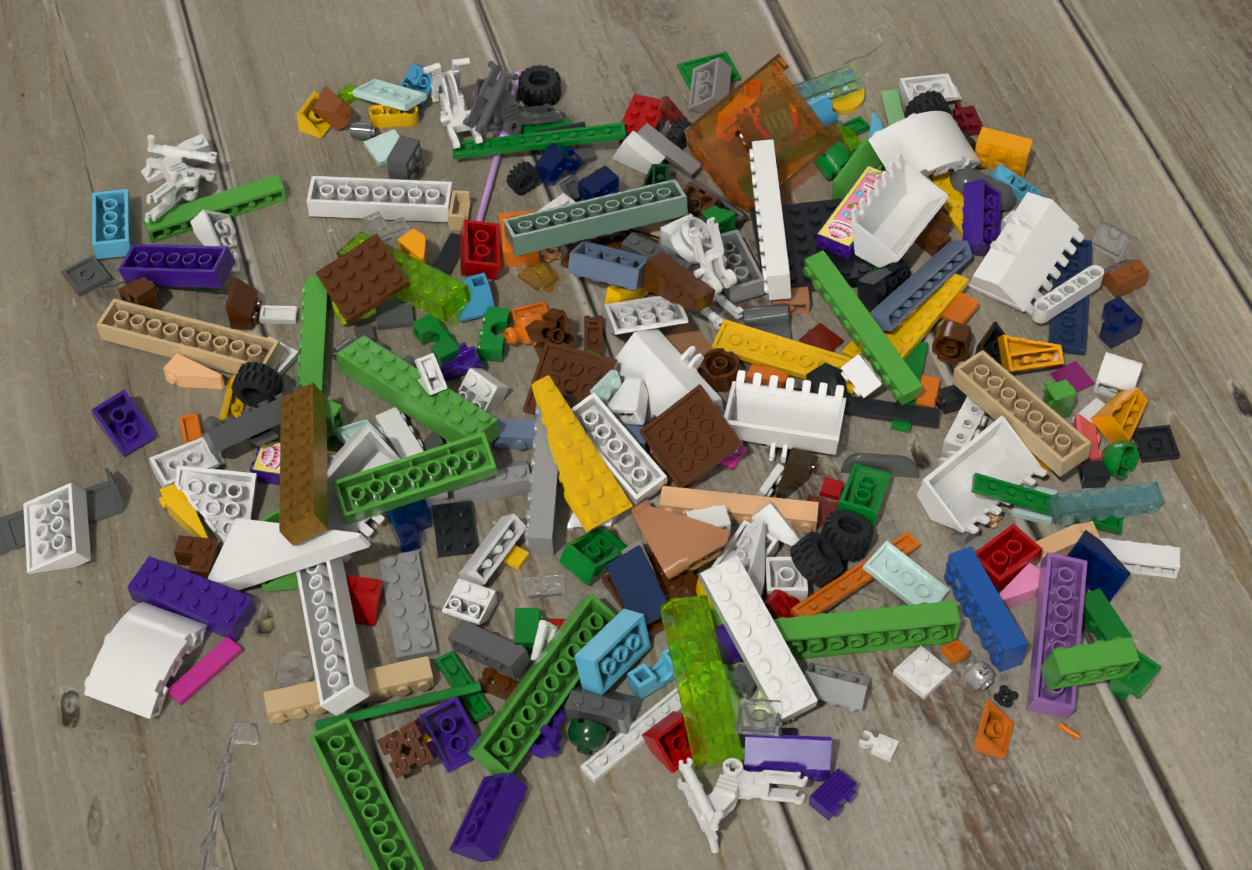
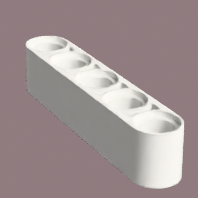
[1032,265,1104,324]

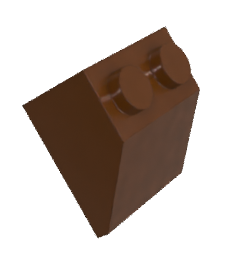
[226,277,262,330]

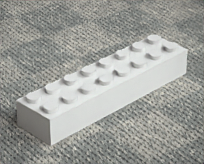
[307,176,453,222]
[700,556,818,725]

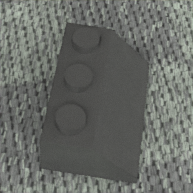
[565,685,641,734]

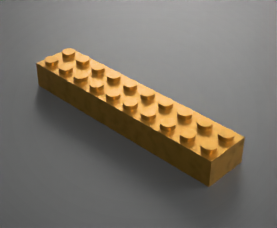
[279,382,328,546]

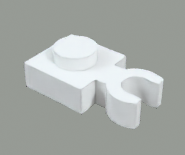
[859,730,899,762]

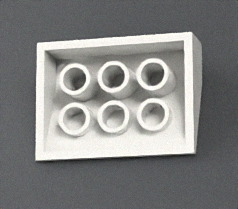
[605,296,688,335]
[23,483,91,574]

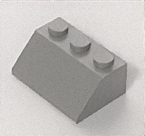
[688,57,732,114]
[804,662,871,711]

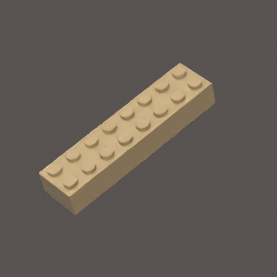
[953,350,1091,477]

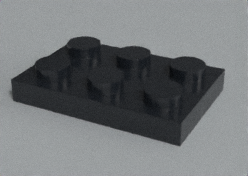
[432,501,477,558]

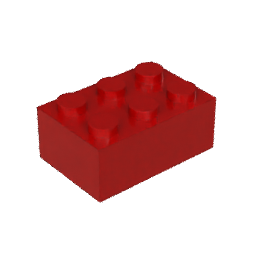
[619,94,667,144]
[460,219,501,279]
[975,523,1043,593]

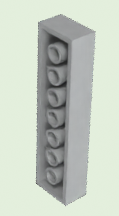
[525,404,560,556]

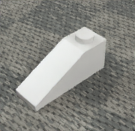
[751,501,802,546]

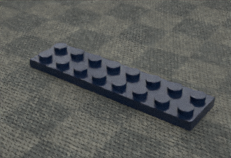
[1048,238,1092,355]

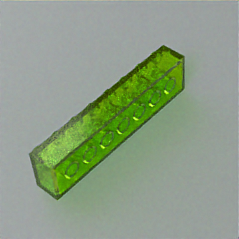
[336,231,471,322]
[660,595,744,770]

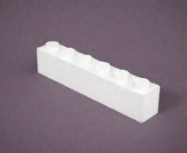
[375,407,448,509]

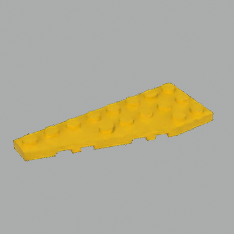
[842,273,969,374]
[531,375,633,533]

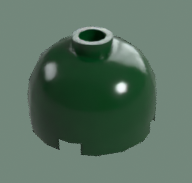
[568,718,611,755]

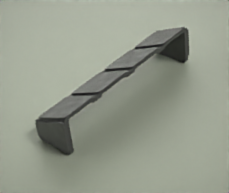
[0,468,125,556]

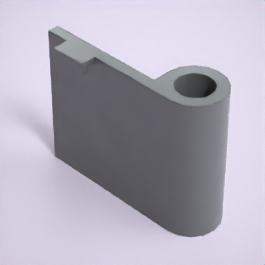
[743,304,791,339]

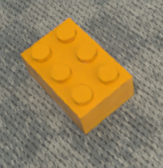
[975,127,1033,178]

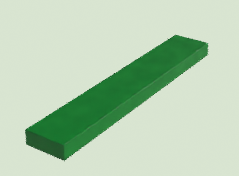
[891,341,928,433]

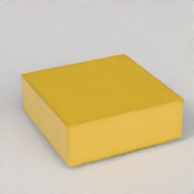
[502,545,529,570]

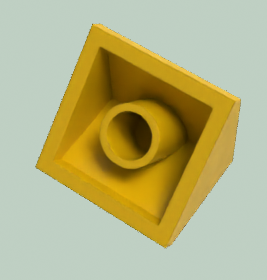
[296,91,331,138]

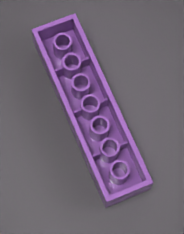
[1026,552,1087,719]

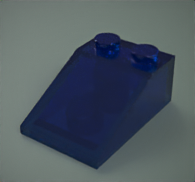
[1066,530,1131,602]

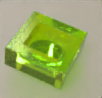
[338,83,358,104]

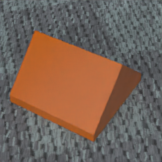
[973,700,1015,759]

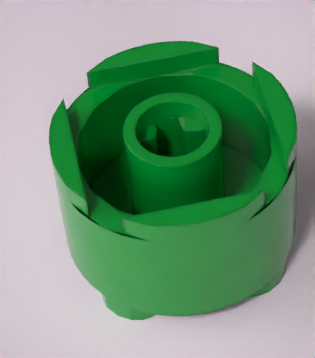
[813,140,852,180]

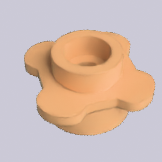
[541,247,561,262]
[982,512,1002,528]

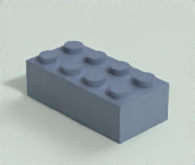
[568,241,651,291]

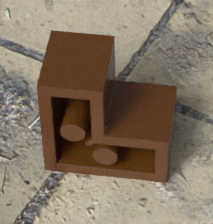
[914,209,952,257]
[118,276,160,310]
[174,535,221,579]

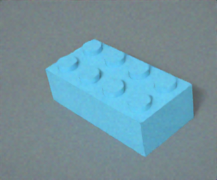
[92,189,132,259]
[575,609,651,695]

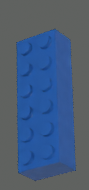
[944,547,1027,672]

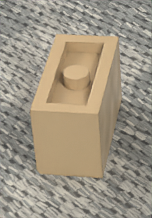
[448,190,471,231]

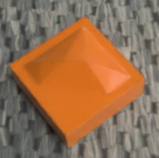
[940,640,970,664]

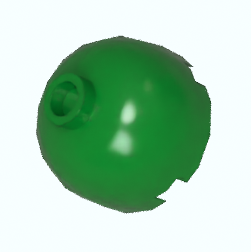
[1102,439,1139,480]

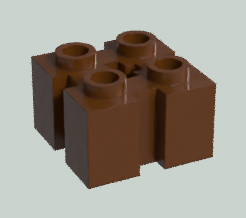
[678,181,723,223]
[524,308,579,359]
[377,718,439,779]

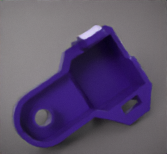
[439,342,484,381]
[528,709,566,759]

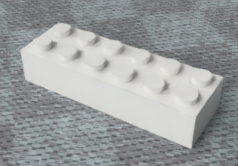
[571,392,667,506]

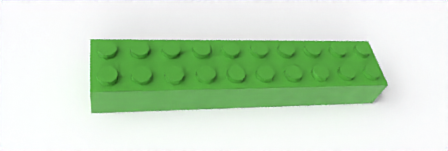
[337,335,499,444]
[468,593,617,775]
[773,600,960,660]
[309,718,424,870]

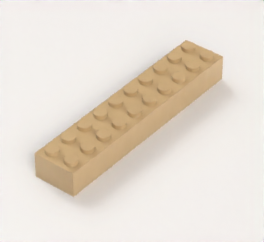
[96,298,283,375]

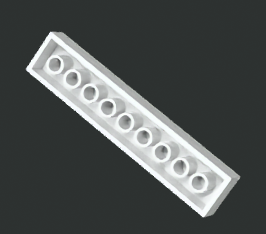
[749,139,791,300]
[296,556,370,716]

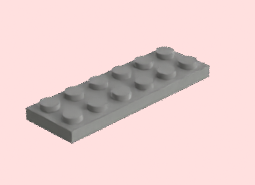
[379,550,437,662]

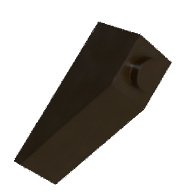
[776,448,817,499]

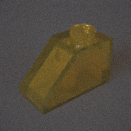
[517,261,558,291]

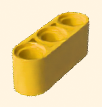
[368,105,419,128]

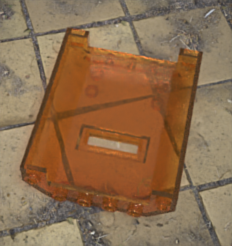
[684,53,843,213]

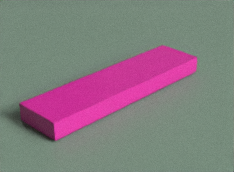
[167,637,243,706]

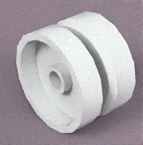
[671,217,713,264]

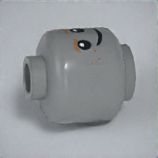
[963,660,995,691]

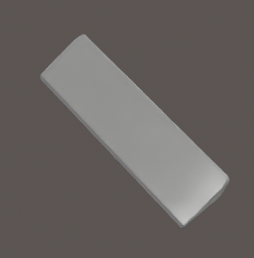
[637,123,702,179]

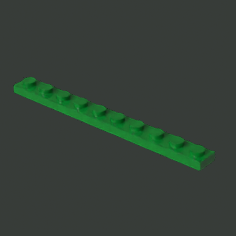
[452,122,626,159]

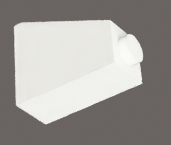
[612,131,665,174]
[607,378,649,425]

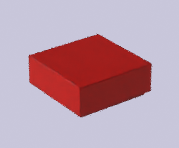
[820,477,844,501]

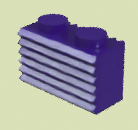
[809,769,857,821]

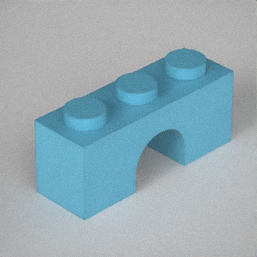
[627,642,690,700]

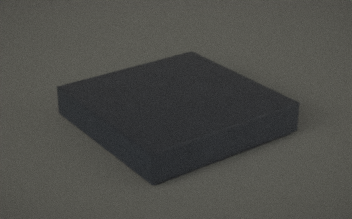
[1132,425,1180,463]

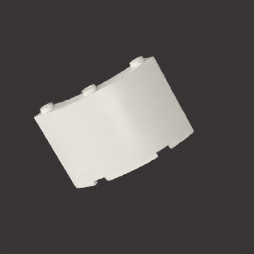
[868,111,981,177]
[84,602,207,719]

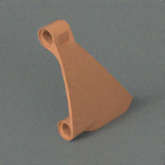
[630,499,730,580]

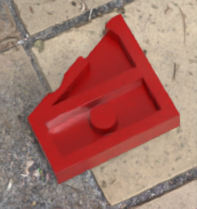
[764,589,801,619]

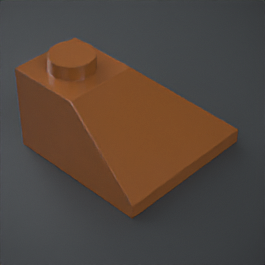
[311,86,355,131]

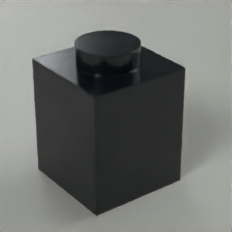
[935,385,967,415]
[1078,461,1110,489]

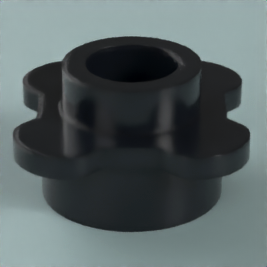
[993,685,1018,708]

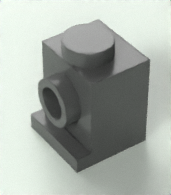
[727,663,758,700]

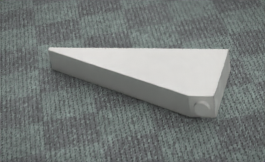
[207,518,371,591]

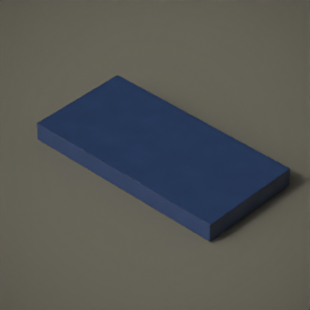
[605,545,672,626]

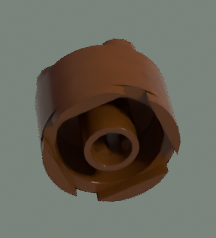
[932,320,973,364]
[701,348,739,393]

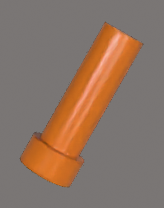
[1058,721,1081,740]

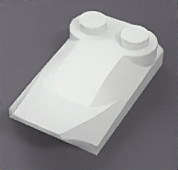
[899,73,962,106]
[149,437,226,488]

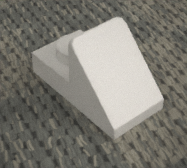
[414,353,447,396]

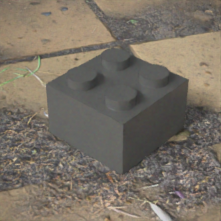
[387,135,424,180]

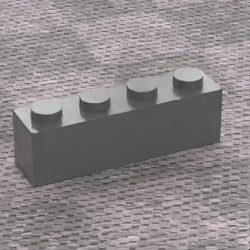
[448,620,530,680]

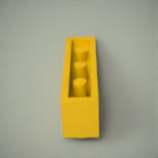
[158,483,208,538]

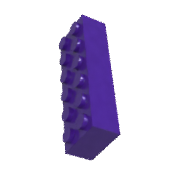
[118,244,235,288]
[127,556,257,642]

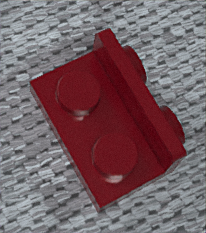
[952,102,984,136]

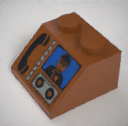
[1102,259,1150,299]

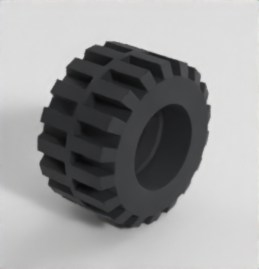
[518,65,561,107]
[904,91,952,118]
[231,361,284,409]
[820,509,874,561]
[790,531,843,587]

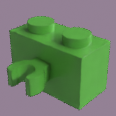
[1042,379,1076,419]

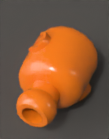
[504,311,543,346]

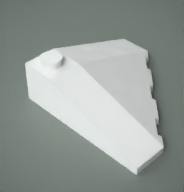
[175,465,257,544]

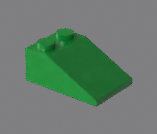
[837,463,892,529]
[559,526,628,585]

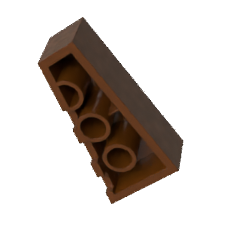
[642,252,715,312]

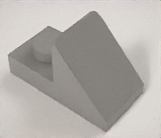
[950,526,987,552]

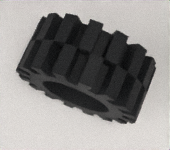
[666,117,694,150]
[506,161,540,195]

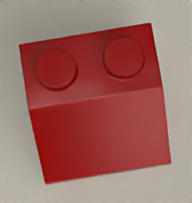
[345,574,385,627]
[642,711,704,773]

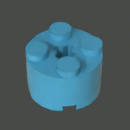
[801,94,839,135]

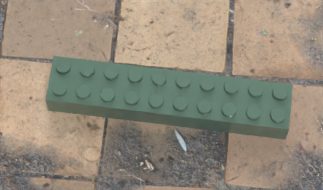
[503,179,688,256]

